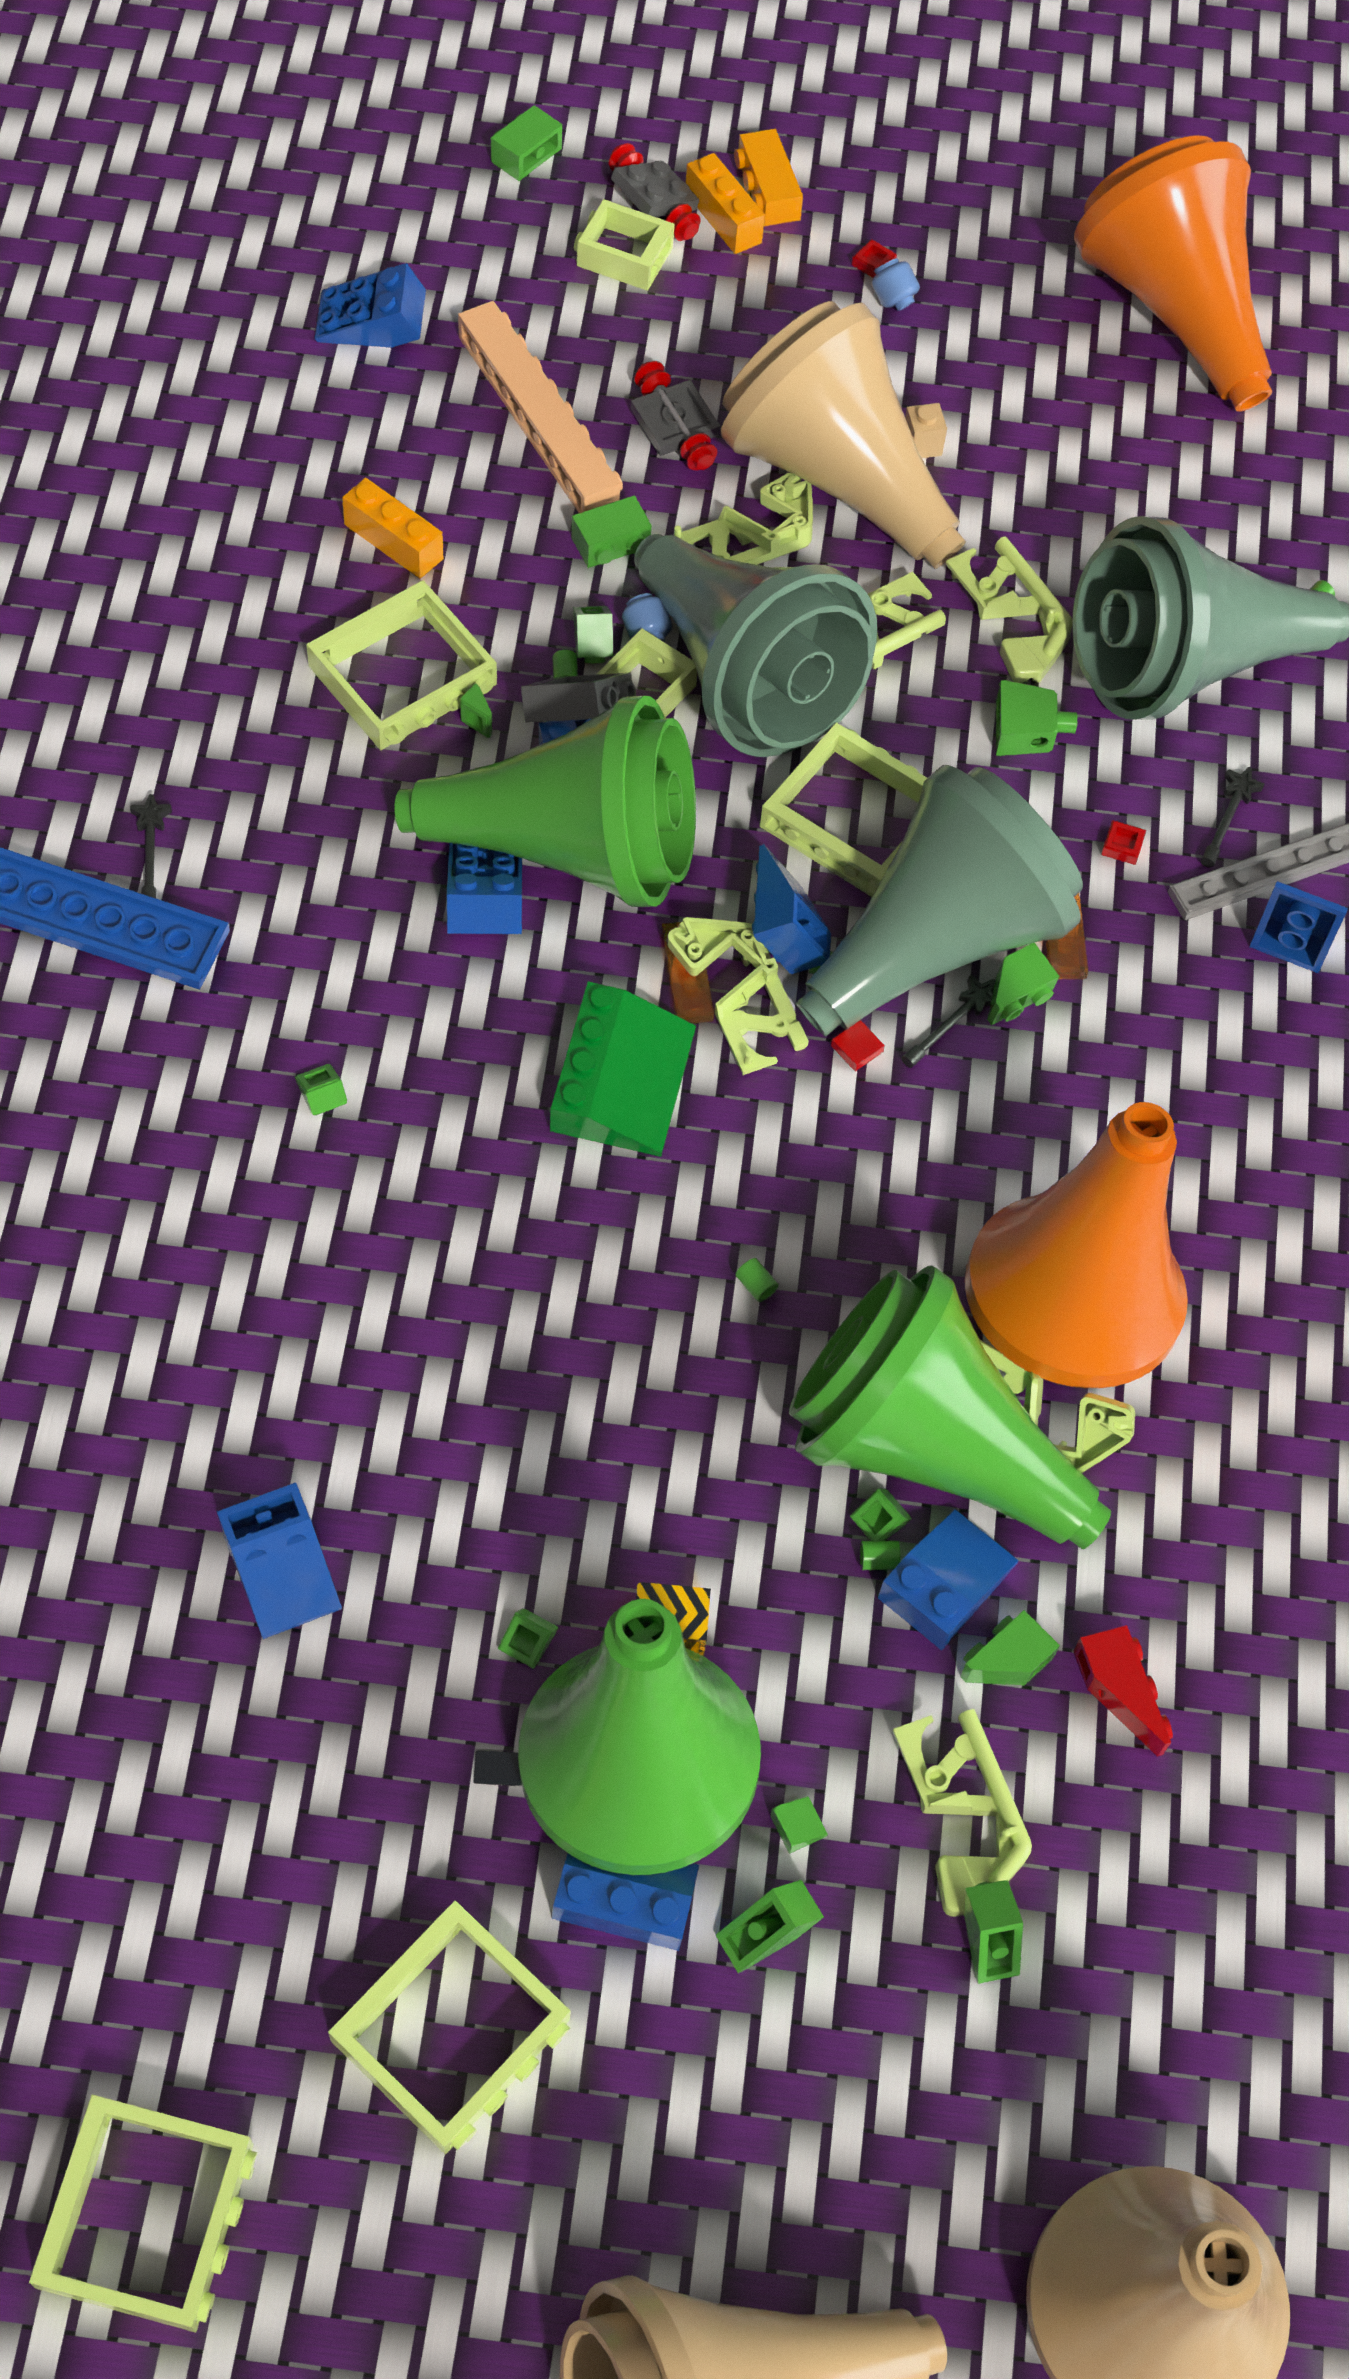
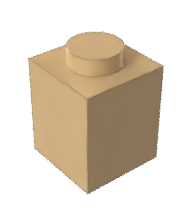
[905,403,947,458]

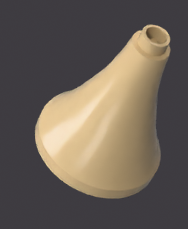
[721,301,966,569]
[1026,2166,1290,2379]
[560,2276,947,2379]

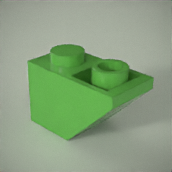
[987,943,1060,1025]
[960,1610,1060,1686]

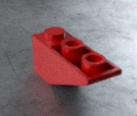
[1073,1625,1173,1757]

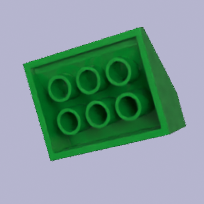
[550,981,696,1157]

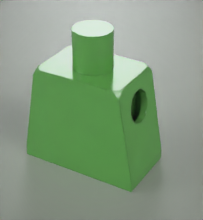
[996,680,1077,756]

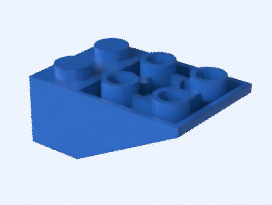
[315,263,426,348]
[447,843,522,934]
[752,844,831,974]
[217,1482,342,1639]

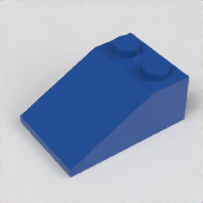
[1250,881,1348,973]
[878,1509,1019,1651]

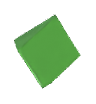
[460,684,492,738]
[295,1064,347,1115]
[850,1488,912,1541]
[498,1608,558,1669]
[770,1796,828,1854]

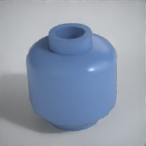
[872,258,920,311]
[622,593,672,642]

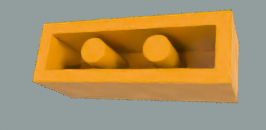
[734,129,803,226]
[686,153,765,254]
[342,478,443,579]

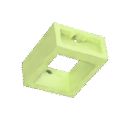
[574,199,674,291]
[597,628,697,718]

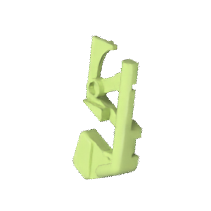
[674,473,813,565]
[945,537,1073,683]
[868,572,946,669]
[668,917,809,1075]
[979,1339,1135,1473]
[892,1709,1032,1917]

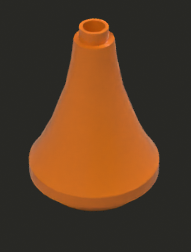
[1074,135,1272,412]
[965,1102,1188,1388]

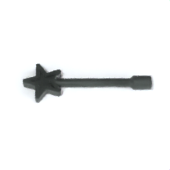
[1201,767,1264,868]
[130,794,172,898]
[901,975,996,1068]

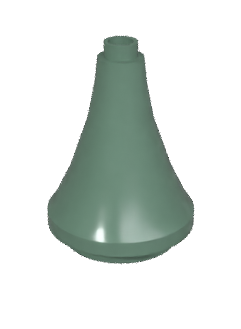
[1073,516,1349,720]
[634,534,877,757]
[796,765,1083,1037]

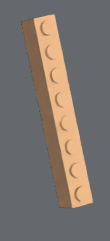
[458,301,623,513]

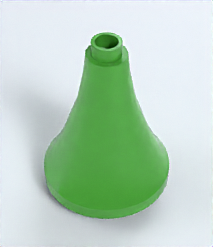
[395,696,696,907]
[789,1265,1111,1549]
[518,1599,761,1875]

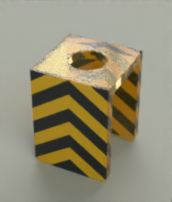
[636,1582,711,1656]

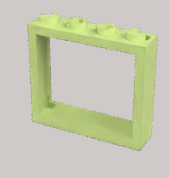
[306,580,497,751]
[760,722,927,897]
[328,1901,571,2155]
[29,2094,258,2332]

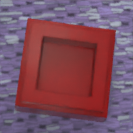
[852,239,897,278]
[1101,820,1147,865]
[831,1020,885,1072]

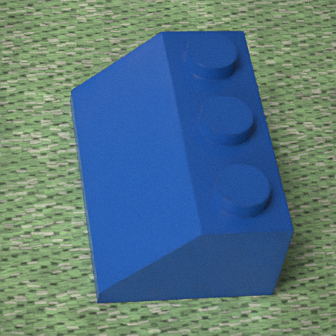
[552,1853,700,1951]

